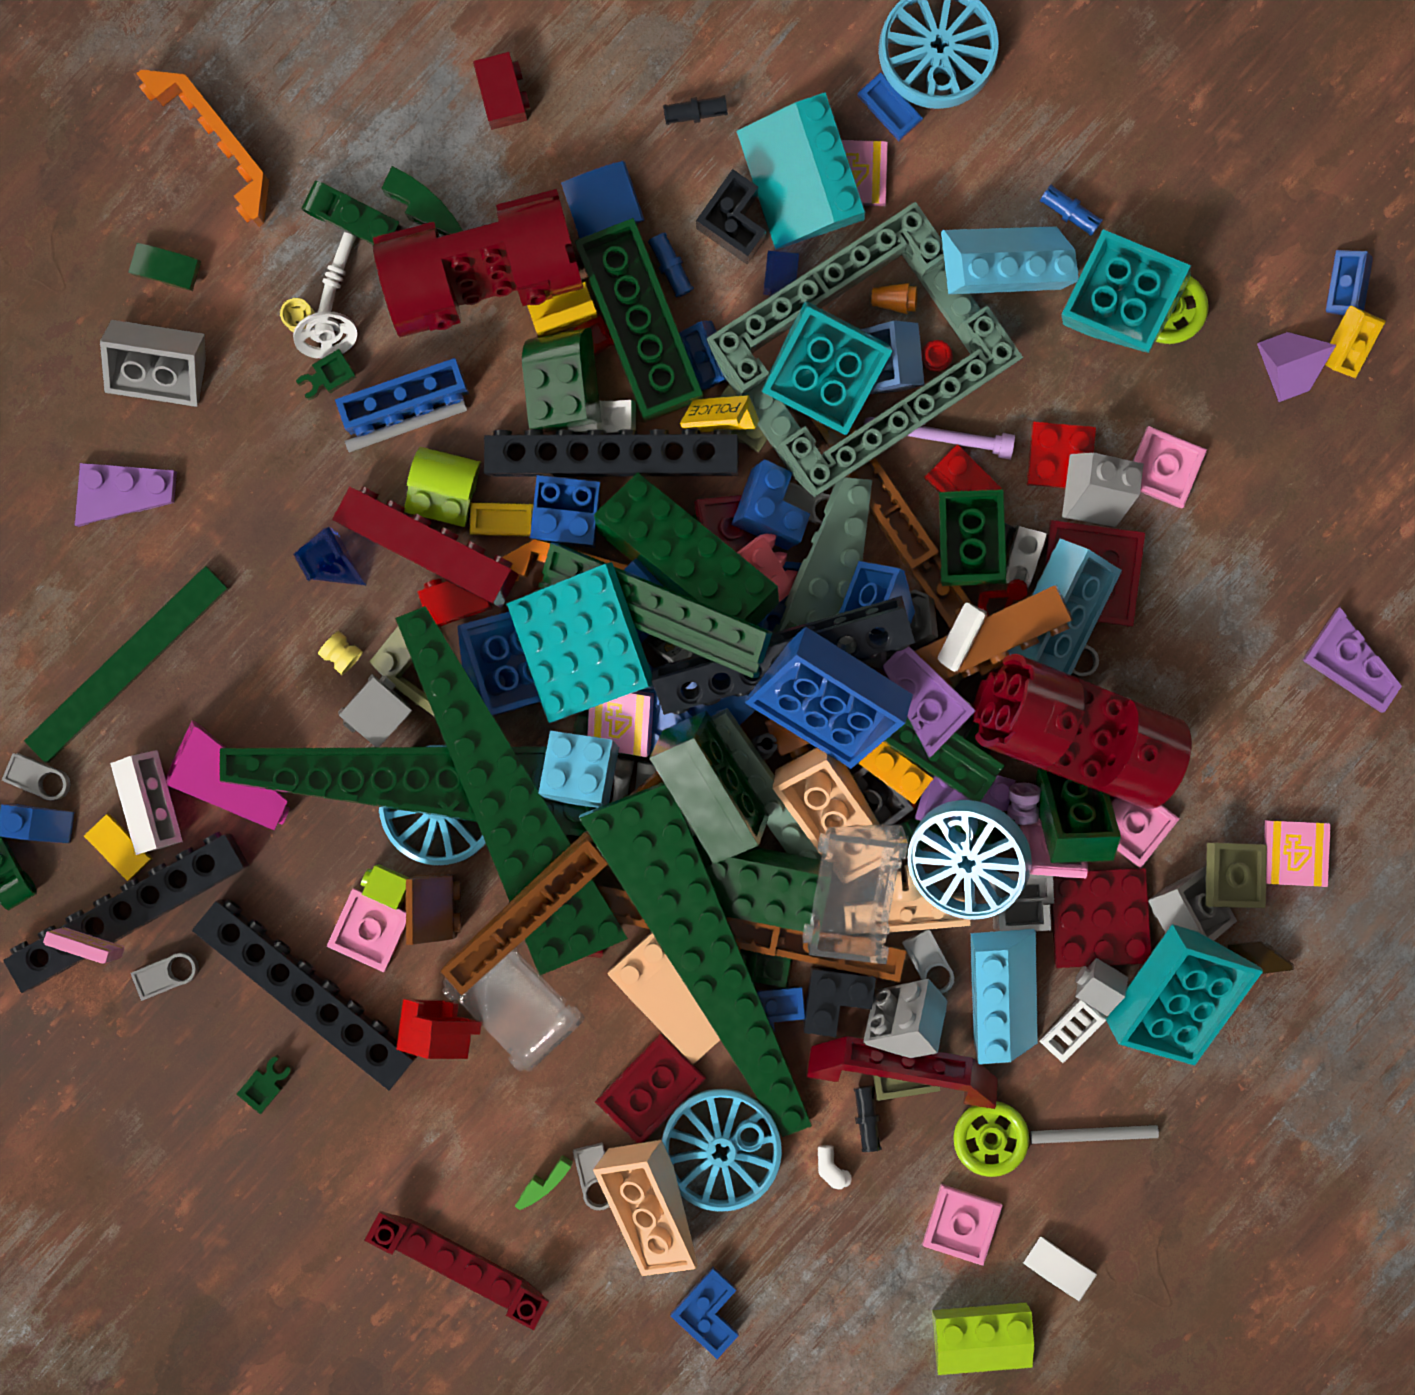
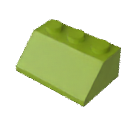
[932,1303,1034,1375]

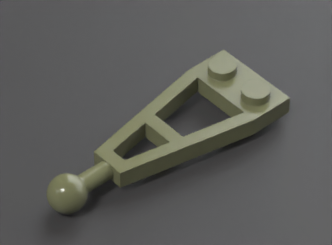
[369,627,435,717]

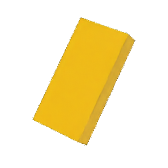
[470,503,533,537]
[84,814,153,881]

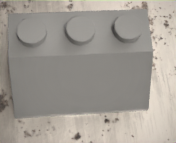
[100,320,206,407]

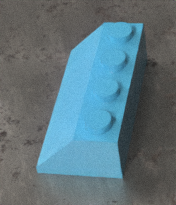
[941,226,1079,294]
[1008,539,1122,675]
[970,929,1038,1064]

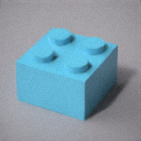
[539,731,619,808]

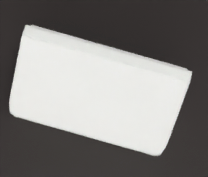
[938,603,987,672]

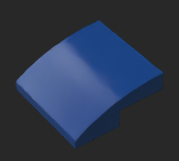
[561,161,645,238]

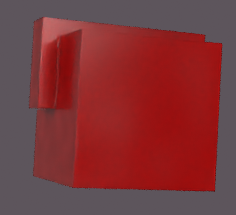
[396,999,482,1059]

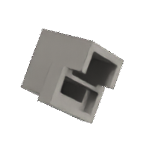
[338,674,412,747]
[989,872,1054,931]

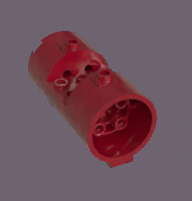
[373,189,584,338]
[972,654,1192,809]

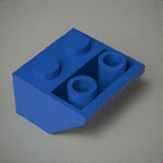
[530,475,600,548]

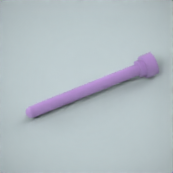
[864,417,1015,460]

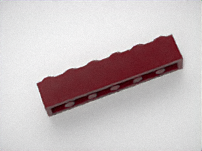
[332,486,519,608]

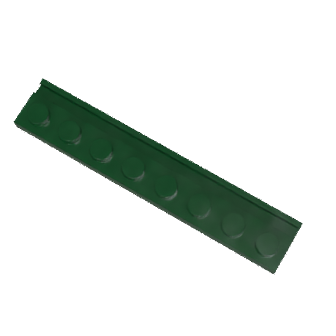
[538,543,772,678]
[784,621,1004,802]

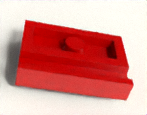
[924,444,1002,492]

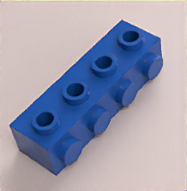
[335,358,469,437]

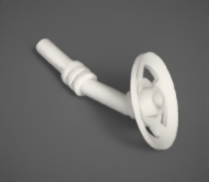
[293,232,357,359]

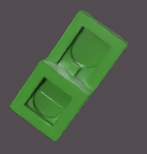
[515,1155,573,1210]

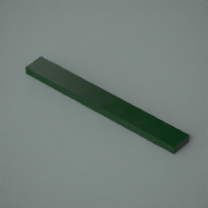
[24,566,229,763]

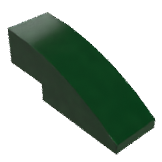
[381,166,463,236]

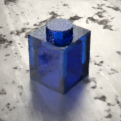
[763,250,799,297]

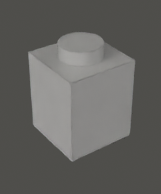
[1075,958,1128,1016]

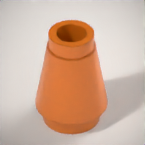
[871,283,918,315]

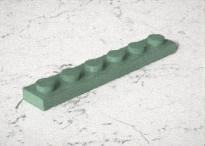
[711,708,825,861]

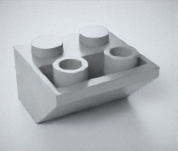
[864,979,948,1058]

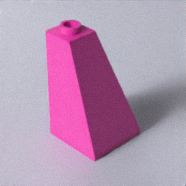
[165,720,290,830]

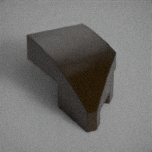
[1228,941,1294,974]

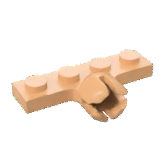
[841,865,971,936]

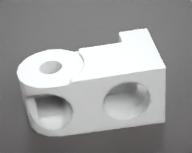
[1006,525,1047,587]

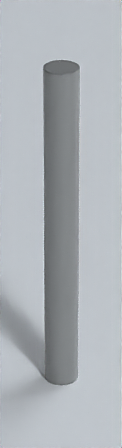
[345,400,467,453]
[1030,1125,1159,1144]

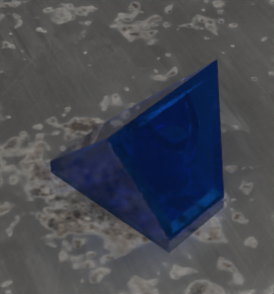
[293,527,366,586]

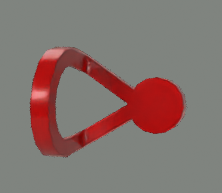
[978,579,1028,617]

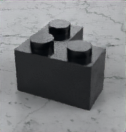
[696,169,766,264]
[803,966,876,1037]

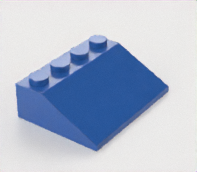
[745,627,913,768]

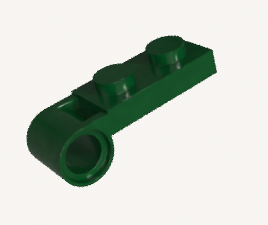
[301,180,399,245]
[0,837,37,911]

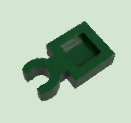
[296,349,357,400]
[236,1055,293,1114]

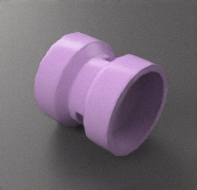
[1007,782,1041,825]

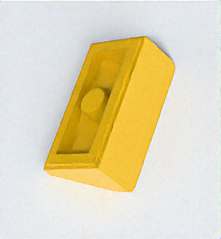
[1325,306,1386,378]

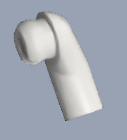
[818,1145,852,1189]

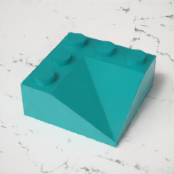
[1061,229,1191,353]
[762,300,893,435]

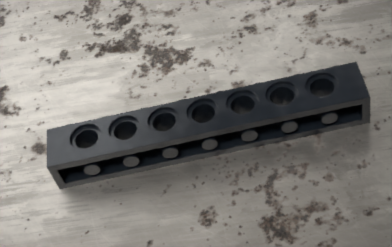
[484,429,739,477]
[652,596,915,715]
[3,831,249,993]
[192,899,417,1091]

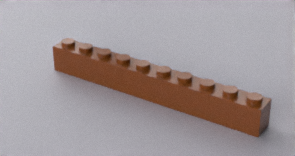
[765,584,1073,758]

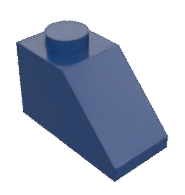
[0,804,75,843]

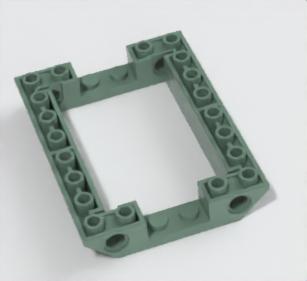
[707,202,1023,497]

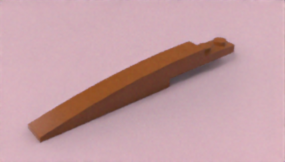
[809,417,1003,678]
[440,771,663,996]
[596,885,906,982]

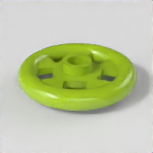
[1156,276,1209,344]
[954,1101,1029,1177]

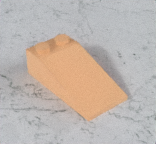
[772,748,896,883]
[607,932,720,1064]
[593,1140,698,1276]

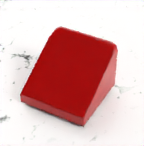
[574,316,614,356]

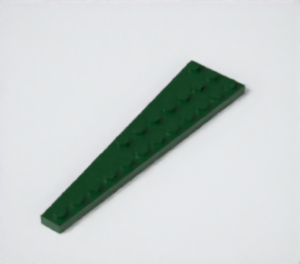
[395,606,628,976]
[219,747,596,837]
[579,782,812,1137]

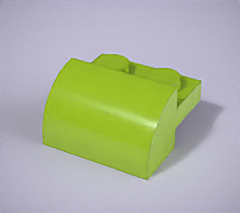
[404,447,481,527]

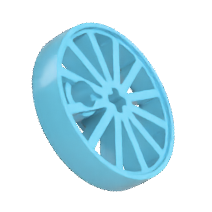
[879,0,999,109]
[379,745,486,865]
[908,800,1032,919]
[662,1088,782,1211]

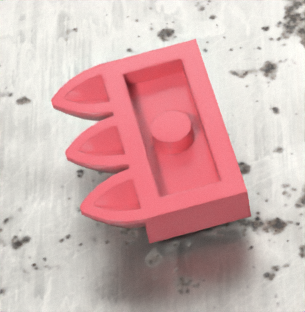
[737,534,798,602]

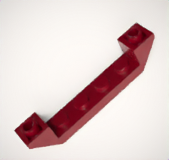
[807,1036,998,1109]
[364,1211,549,1330]

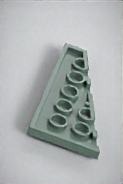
[773,477,872,633]

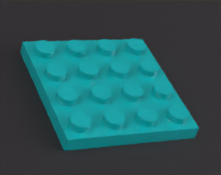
[507,562,653,723]

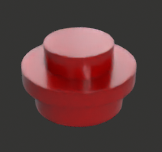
[921,340,953,372]

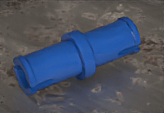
[1040,184,1103,236]
[648,232,694,298]

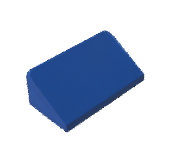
[1326,250,1373,316]
[679,321,727,391]

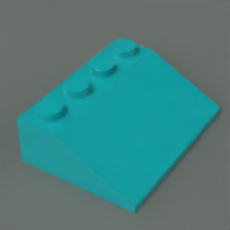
[737,92,865,250]
[1106,924,1263,1066]

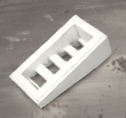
[1039,999,1107,1063]

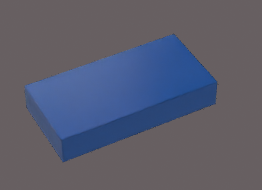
[857,73,923,141]

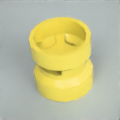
[280,298,315,333]
[318,631,363,675]

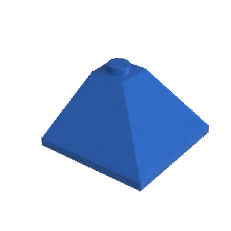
[457,612,541,717]

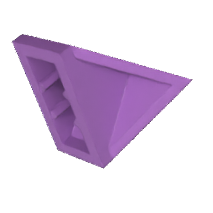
[1257,332,1336,402]

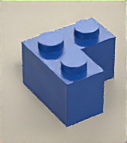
[731,460,810,550]

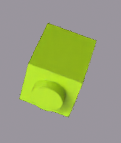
[360,864,409,910]

